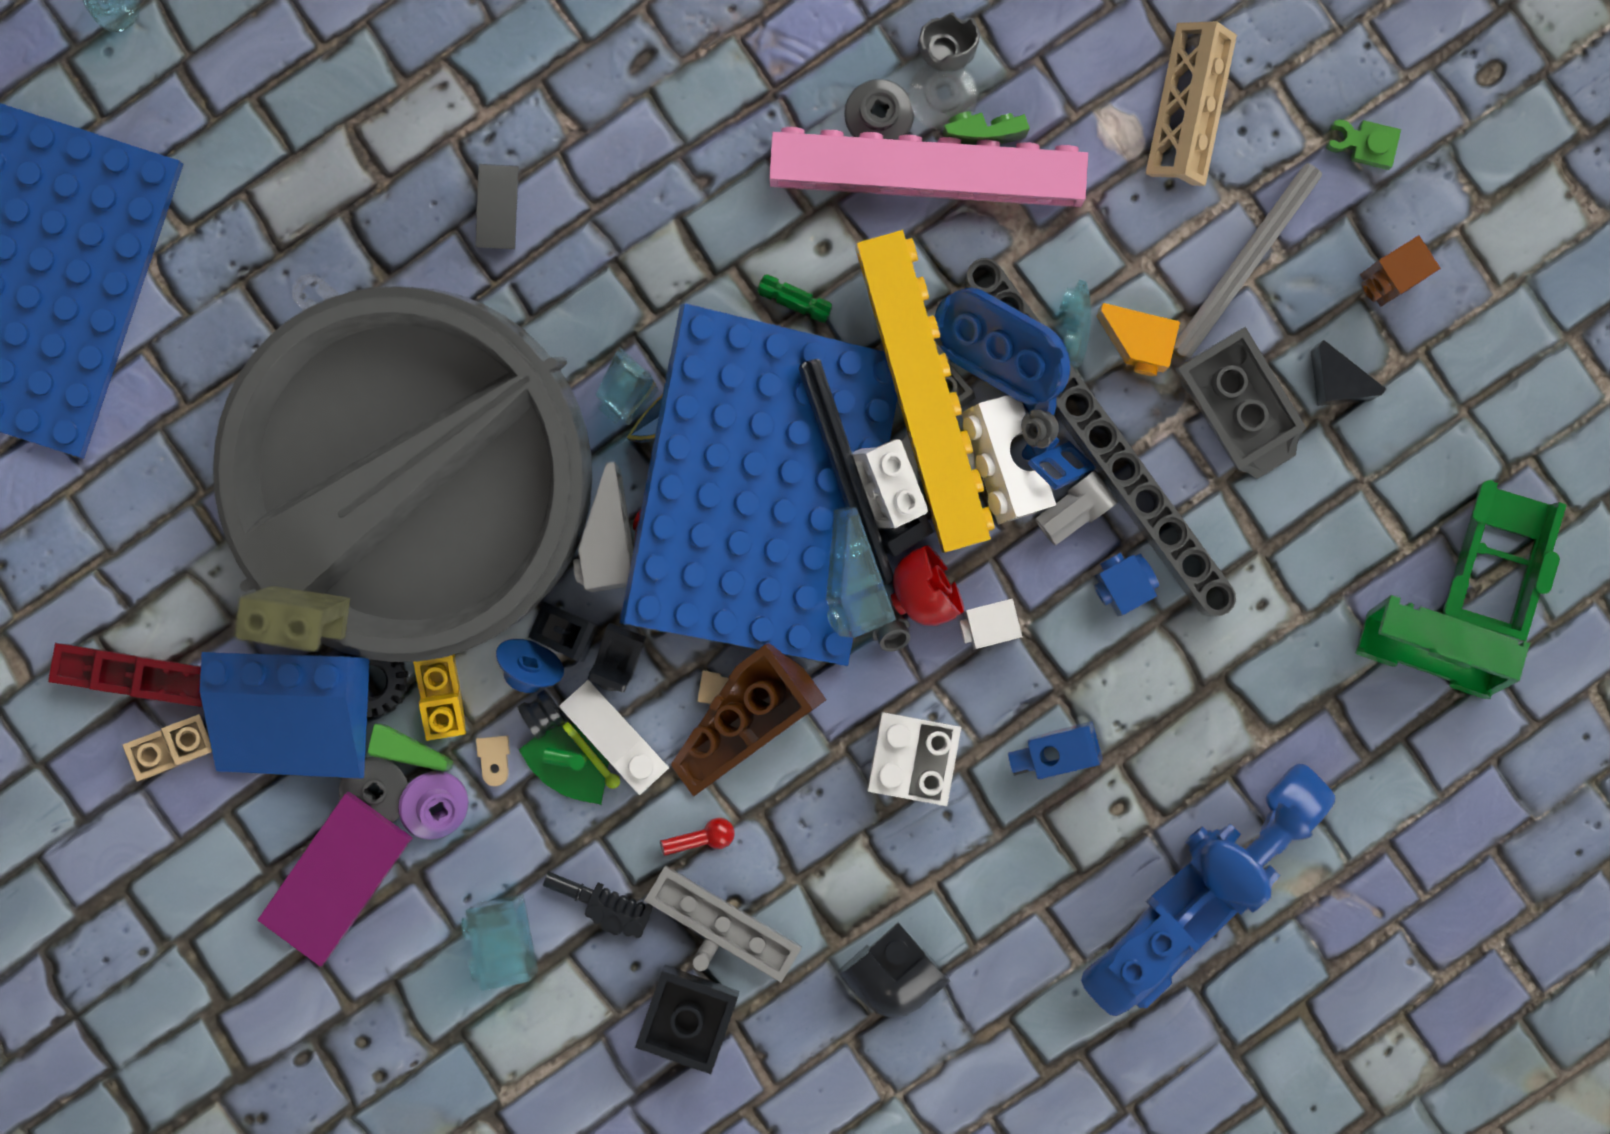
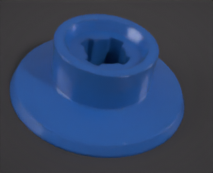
[496,639,564,693]

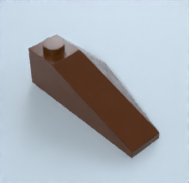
[671,643,827,797]

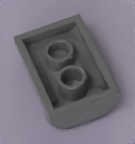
[1175,327,1307,479]

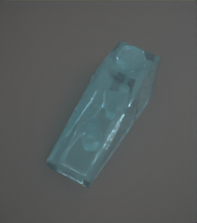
[596,348,659,425]
[826,507,896,638]

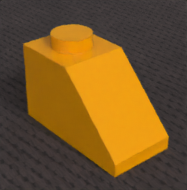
[1096,303,1180,376]

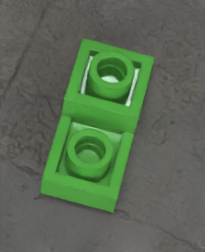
[942,111,1030,145]

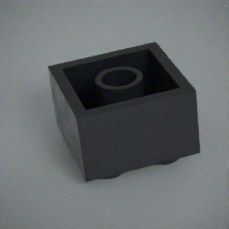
[635,965,740,1074]

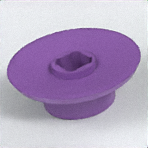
[398,771,469,840]

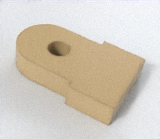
[697,671,729,704]
[476,735,510,786]

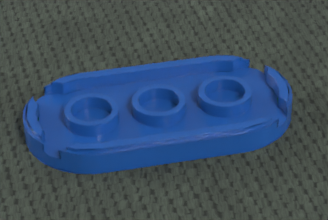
[935,288,1070,405]

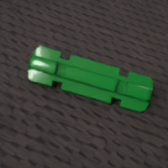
[757,274,832,323]

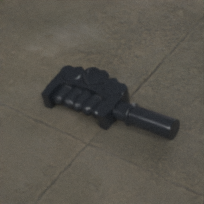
[543,871,653,938]

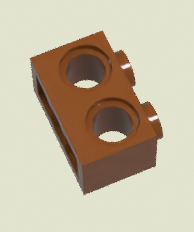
[1360,235,1441,307]

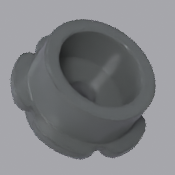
[1021,409,1059,449]
[872,615,910,651]

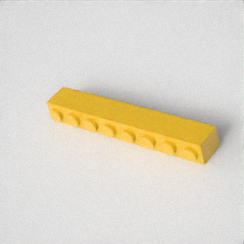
[855,230,995,553]

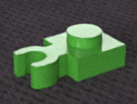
[1326,120,1401,170]

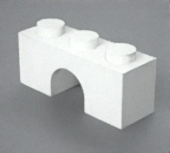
[962,395,1056,525]

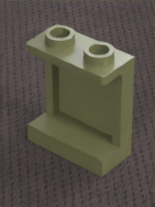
[236,586,350,651]

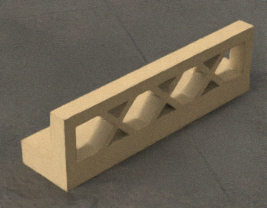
[1145,21,1237,186]

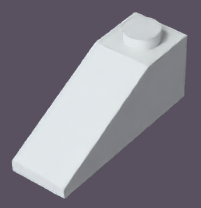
[559,680,669,795]

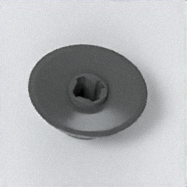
[844,79,914,140]
[339,757,408,823]

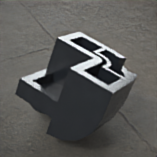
[838,922,950,1018]

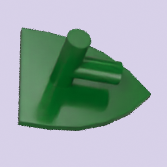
[519,723,609,805]

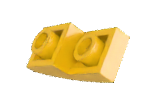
[413,654,466,741]

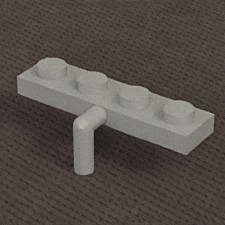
[644,865,802,983]

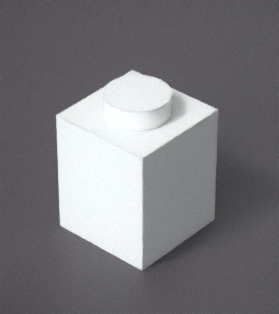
[959,598,1022,650]

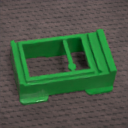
[1442,480,1567,642]
[1355,595,1530,699]

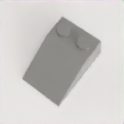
[573,462,633,592]

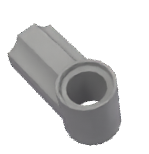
[1035,471,1118,546]

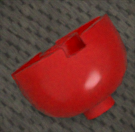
[890,545,964,626]

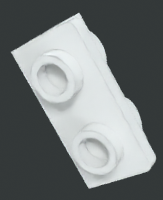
[852,439,928,528]

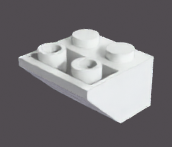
[867,712,961,806]

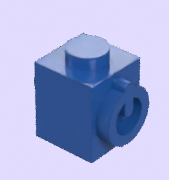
[1094,552,1160,616]

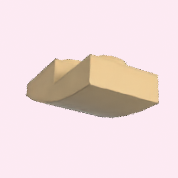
[122,714,212,782]

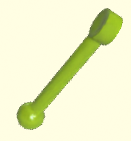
[562,721,621,789]

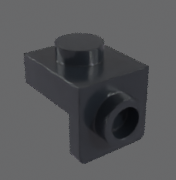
[588,623,646,692]

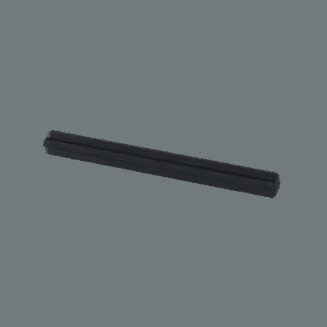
[799,359,894,588]

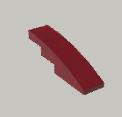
[48,642,203,707]

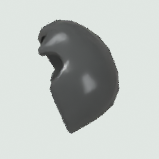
[917,12,980,72]

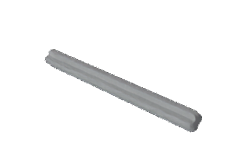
[1173,163,1322,360]

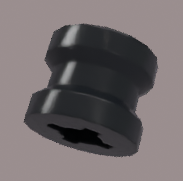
[517,690,565,739]

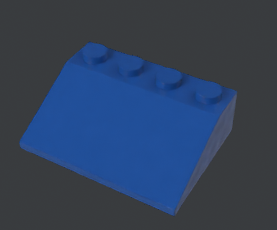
[200,652,370,778]

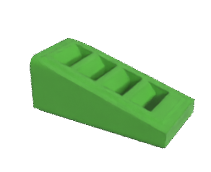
[368,723,453,771]

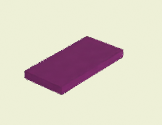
[257,791,413,967]

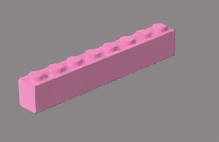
[769,127,1088,207]

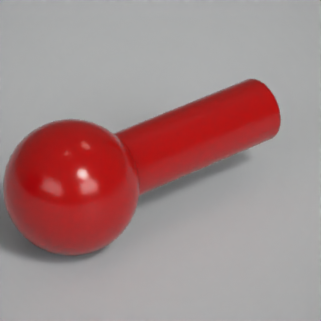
[660,818,735,856]

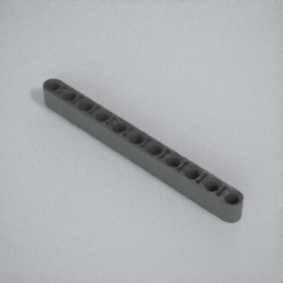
[964,258,1236,617]

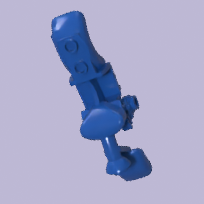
[1081,764,1335,1017]

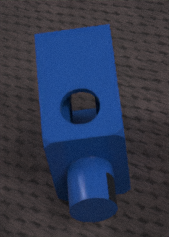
[1008,721,1103,780]

